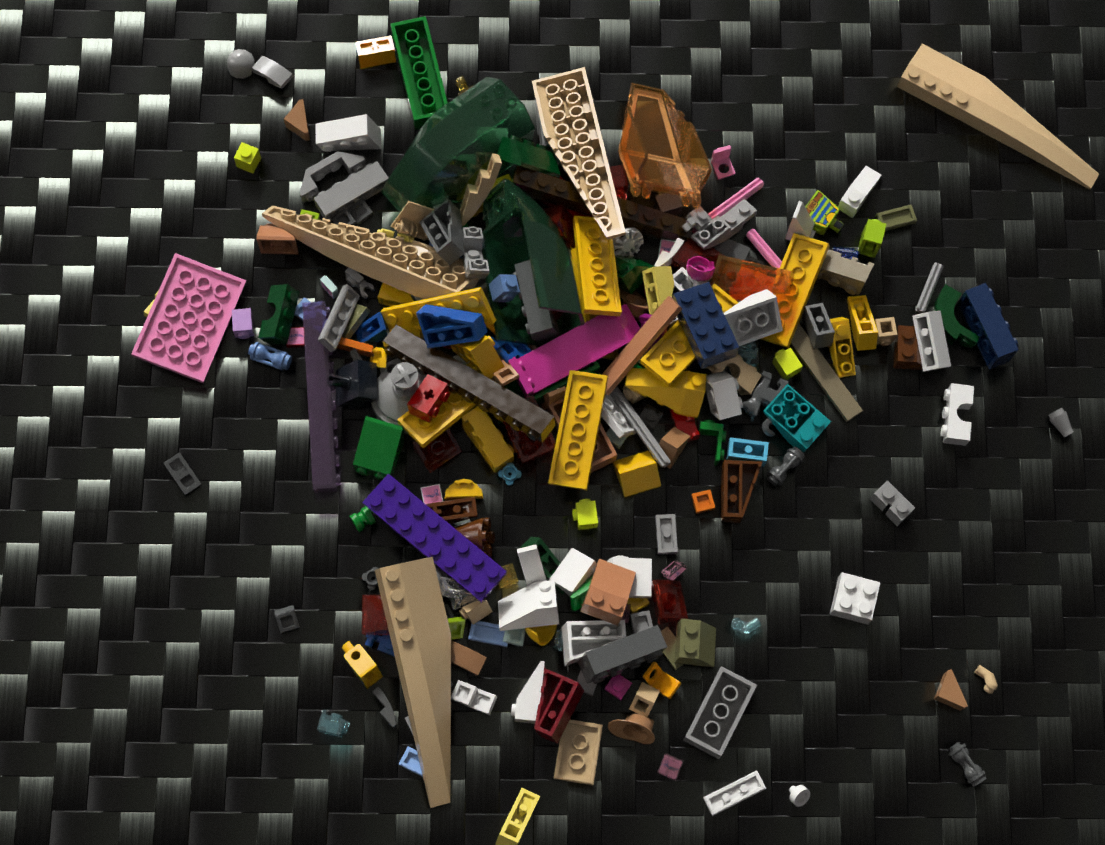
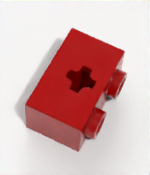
[407,374,450,423]

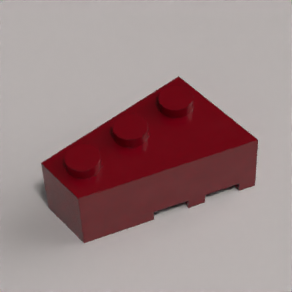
[534,668,584,744]

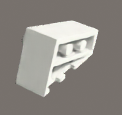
[316,114,381,152]
[561,620,626,666]

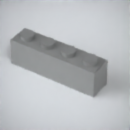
[314,161,390,220]

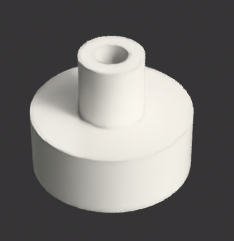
[789,785,810,807]

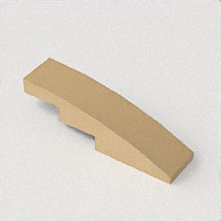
[460,153,502,226]

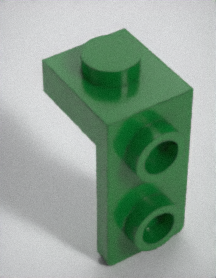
[698,420,726,466]

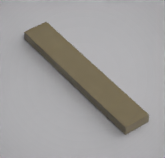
[790,324,863,422]

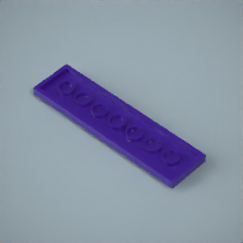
[362,474,507,603]

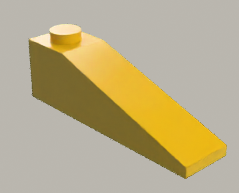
[625,368,706,418]

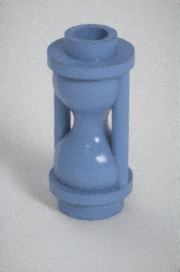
[248,342,292,370]

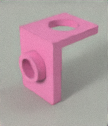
[711,145,735,180]

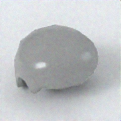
[227,49,255,79]

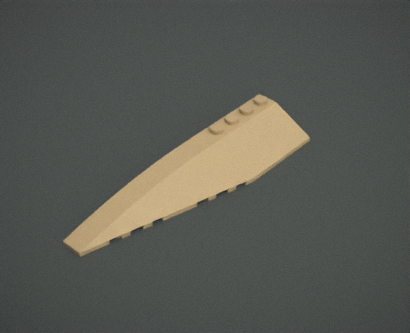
[897,44,1099,189]
[532,67,626,239]
[262,206,479,299]
[375,557,451,808]

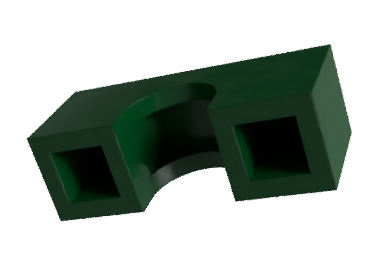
[258,284,300,345]

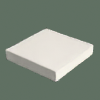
[612,557,652,598]

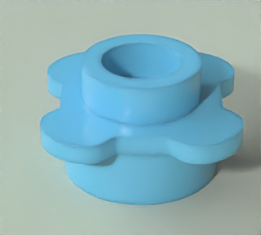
[498,463,521,485]

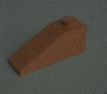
[426,497,478,524]

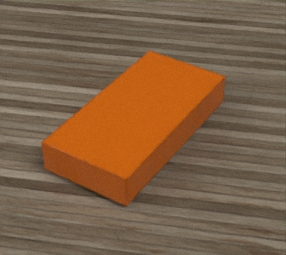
[337,337,374,357]

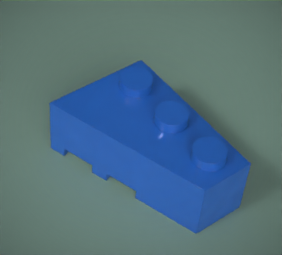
[416,304,488,348]

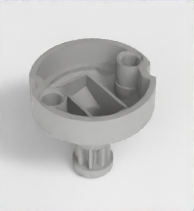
[371,358,427,434]

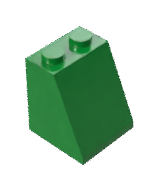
[353,416,405,481]

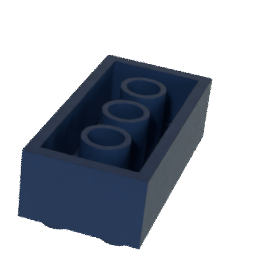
[673,282,739,369]
[957,283,1019,369]

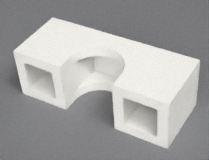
[941,383,974,446]

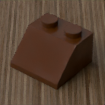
[894,325,931,371]

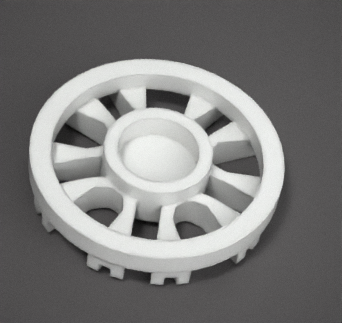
[613,228,644,256]

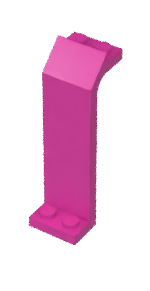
[508,304,640,399]

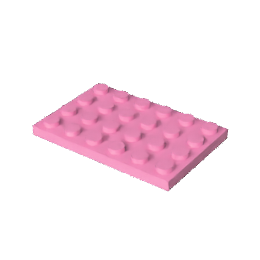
[131,253,246,384]

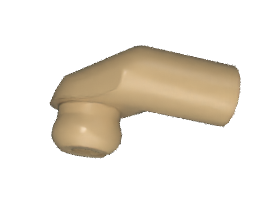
[974,665,998,694]

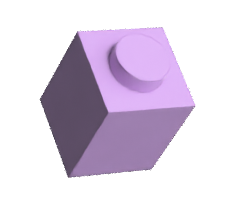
[232,308,254,339]

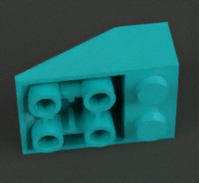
[763,384,831,453]

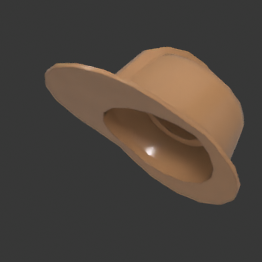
[619,288,649,322]
[608,714,655,744]

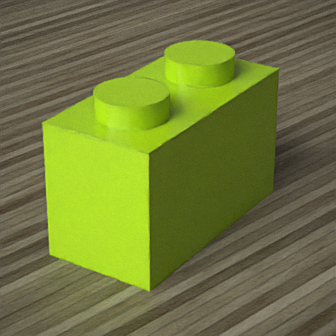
[857,219,886,258]

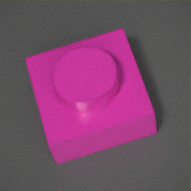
[604,675,632,700]

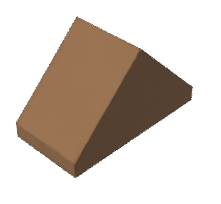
[284,99,310,141]
[654,427,691,469]
[934,669,968,710]

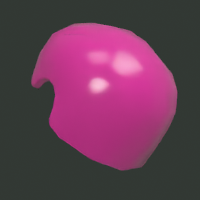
[686,256,715,282]

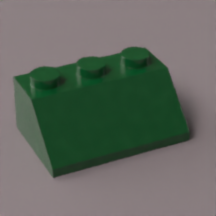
[497,135,561,178]

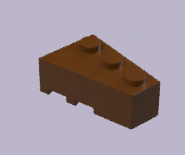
[721,460,762,523]

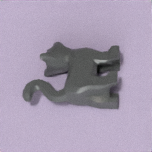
[743,371,794,437]

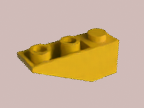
[828,317,856,378]

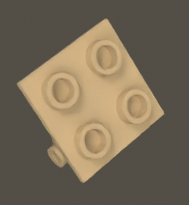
[391,201,434,241]

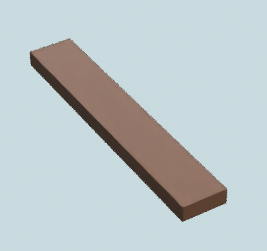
[602,296,682,396]

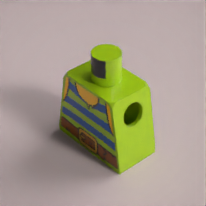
[805,190,844,235]

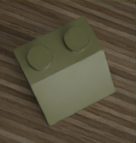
[675,618,716,667]

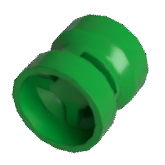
[349,506,376,532]

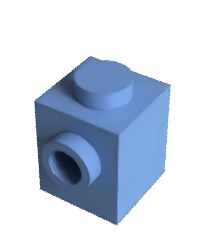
[489,274,520,302]

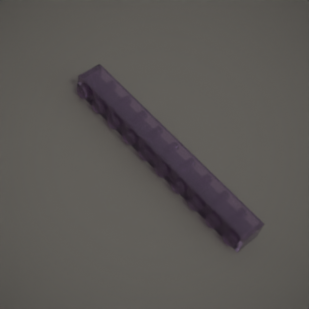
[302,301,341,493]

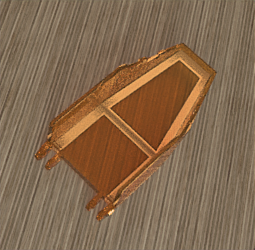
[618,83,712,209]

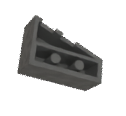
[419,198,464,265]

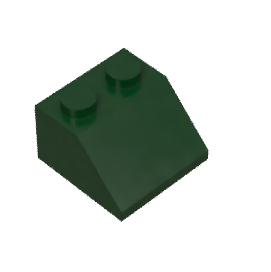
[615,255,655,294]

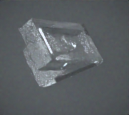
[439,577,477,610]

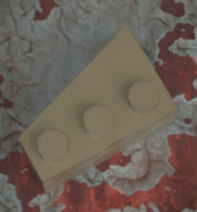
[817,249,874,296]

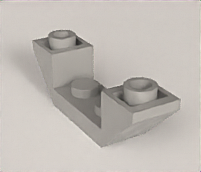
[300,151,366,204]
[462,227,489,279]

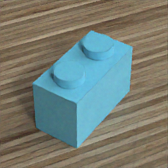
[726,437,769,467]

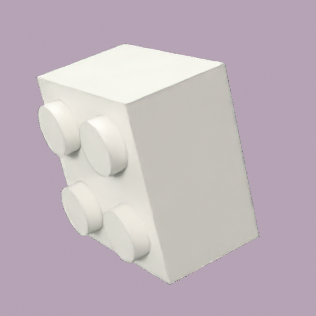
[705,371,743,420]
[830,572,880,624]

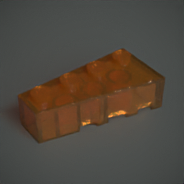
[711,255,795,295]

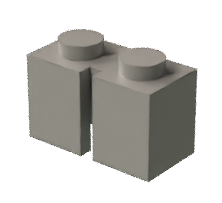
[870,480,915,526]

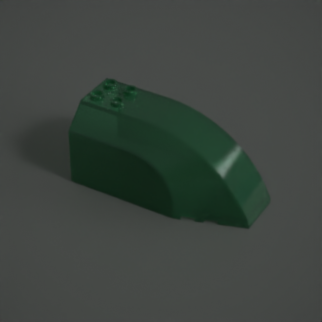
[382,77,535,212]
[482,179,585,346]

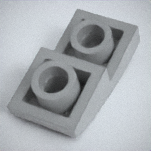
[251,56,293,88]

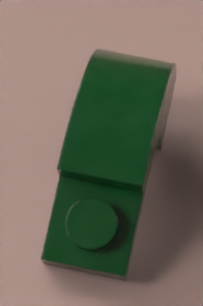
[933,284,980,349]

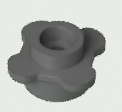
[362,567,379,590]

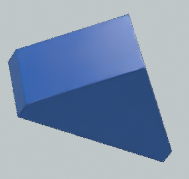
[356,312,387,344]

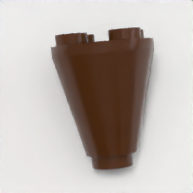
[454,517,495,557]

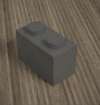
[802,303,835,349]

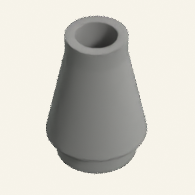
[1048,408,1074,437]

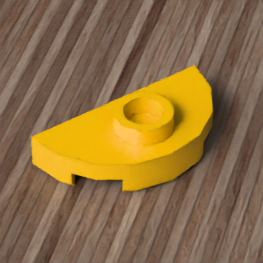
[370,347,387,368]
[445,479,483,500]

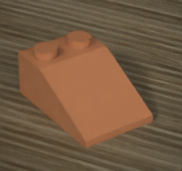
[580,559,636,626]

